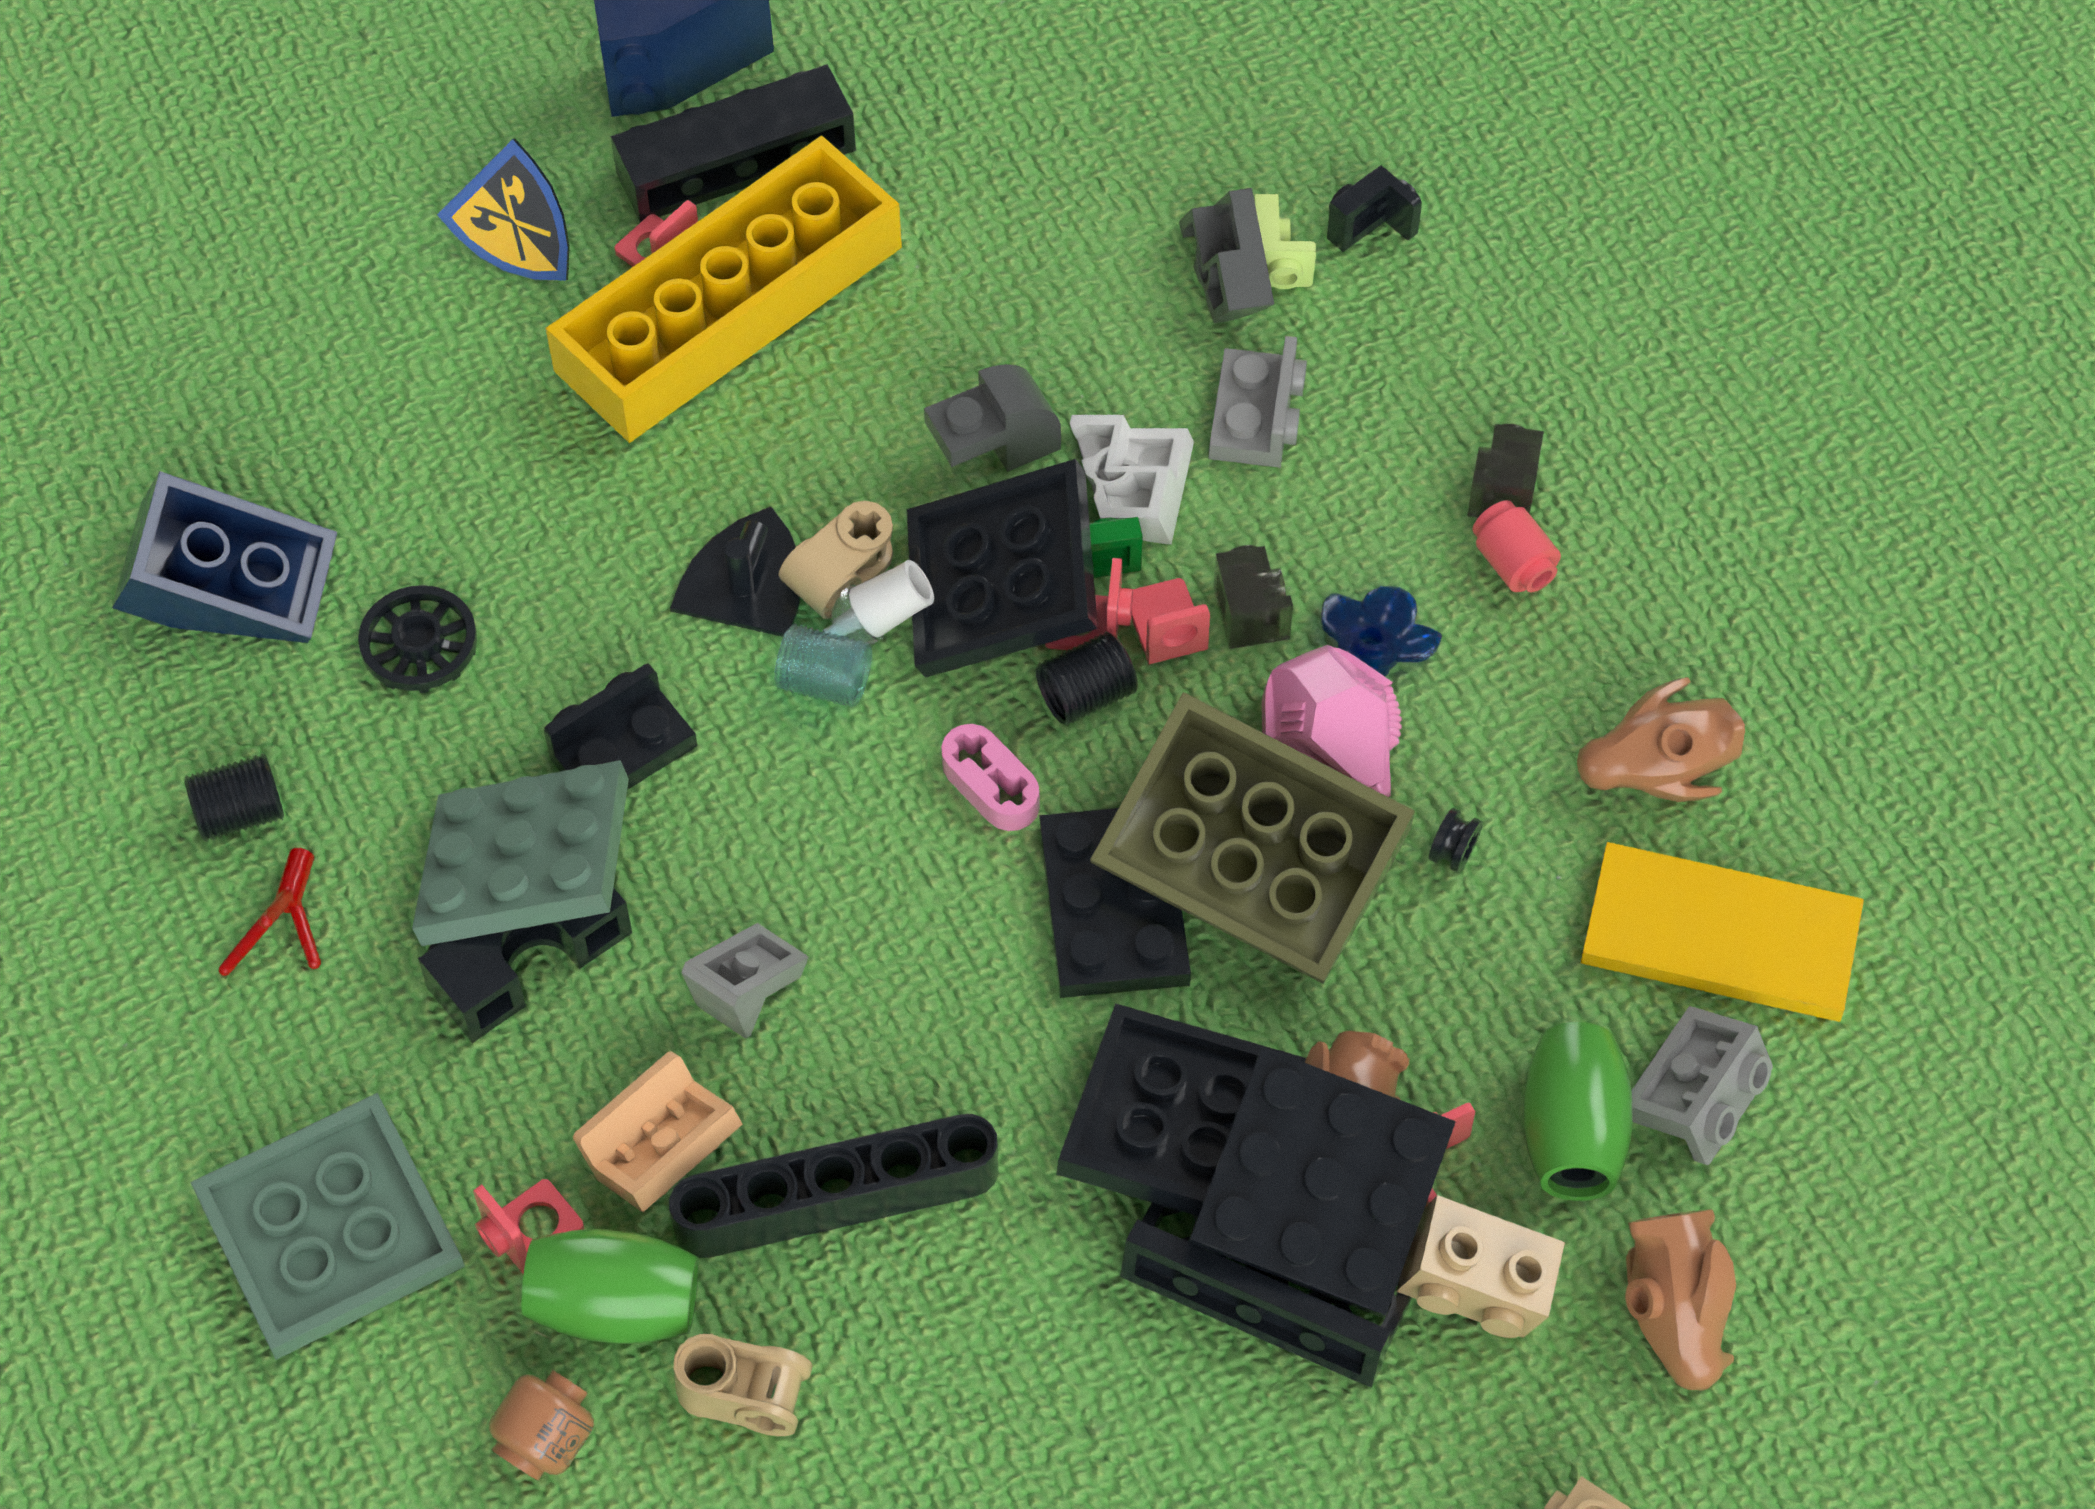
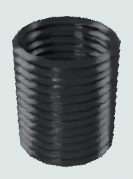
[1036,632,1138,726]
[184,753,284,842]

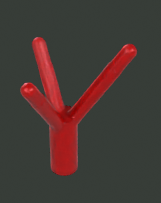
[218,848,321,976]

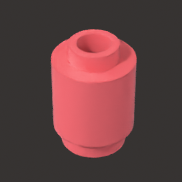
[1472,500,1561,593]

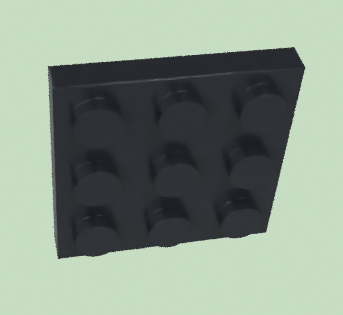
[906,459,1098,678]
[1056,1003,1306,1216]
[1188,1046,1456,1318]

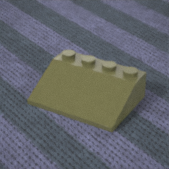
[1090,692,1415,984]

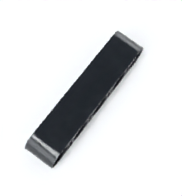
[669,1114,999,1258]

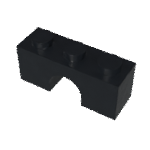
[418,887,632,1043]

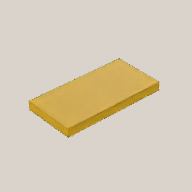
[1580,842,1864,1022]

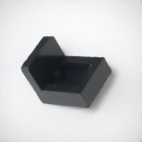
[1327,165,1422,252]

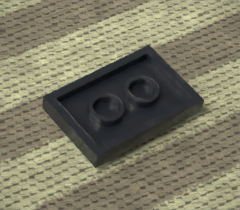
[1039,808,1191,998]

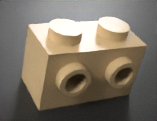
[1396,1195,1565,1338]

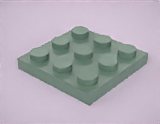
[412,760,629,946]
[190,1093,465,1360]

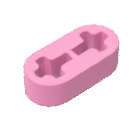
[941,724,1040,831]

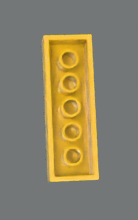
[546,135,902,443]

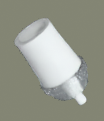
[822,560,934,644]

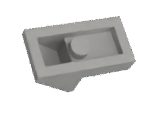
[681,923,809,1038]

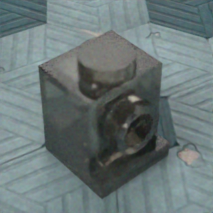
[1467,424,1544,518]
[1214,545,1293,649]

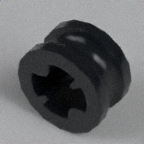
[1428,808,1483,874]

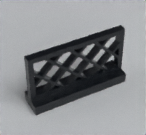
[1120,1203,1412,1388]

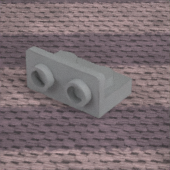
[1209,336,1307,468]
[1631,1006,1773,1165]

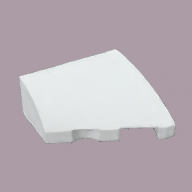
[1070,415,1194,544]

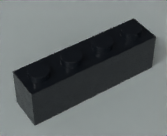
[611,64,856,223]

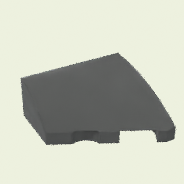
[1179,188,1274,323]

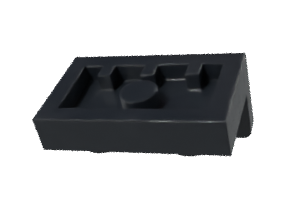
[544,663,698,790]

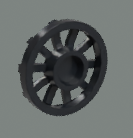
[358,585,477,693]

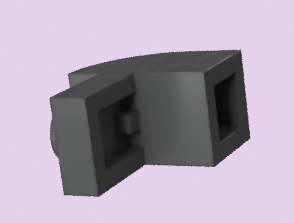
[924,364,1061,472]

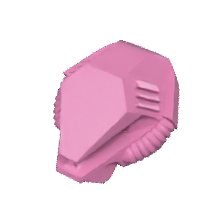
[1262,645,1402,797]

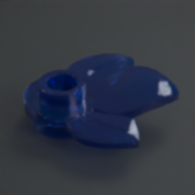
[1320,586,1442,677]

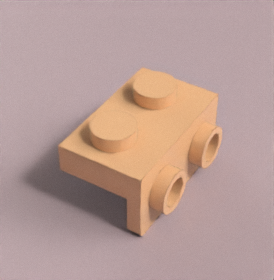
[573,1051,743,1212]

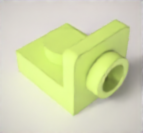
[1254,194,1316,289]

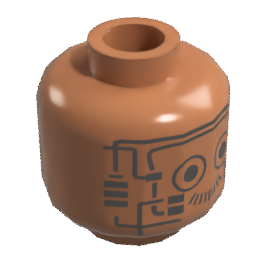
[489,1370,595,1481]

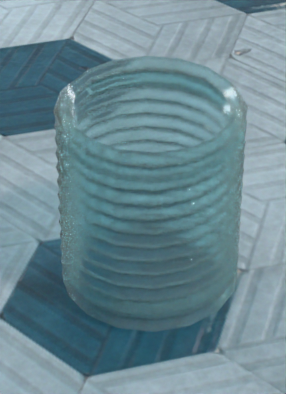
[774,623,872,708]

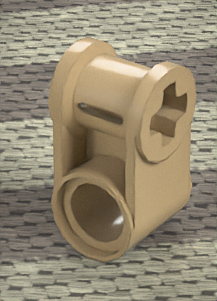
[778,501,893,619]
[673,1334,813,1436]

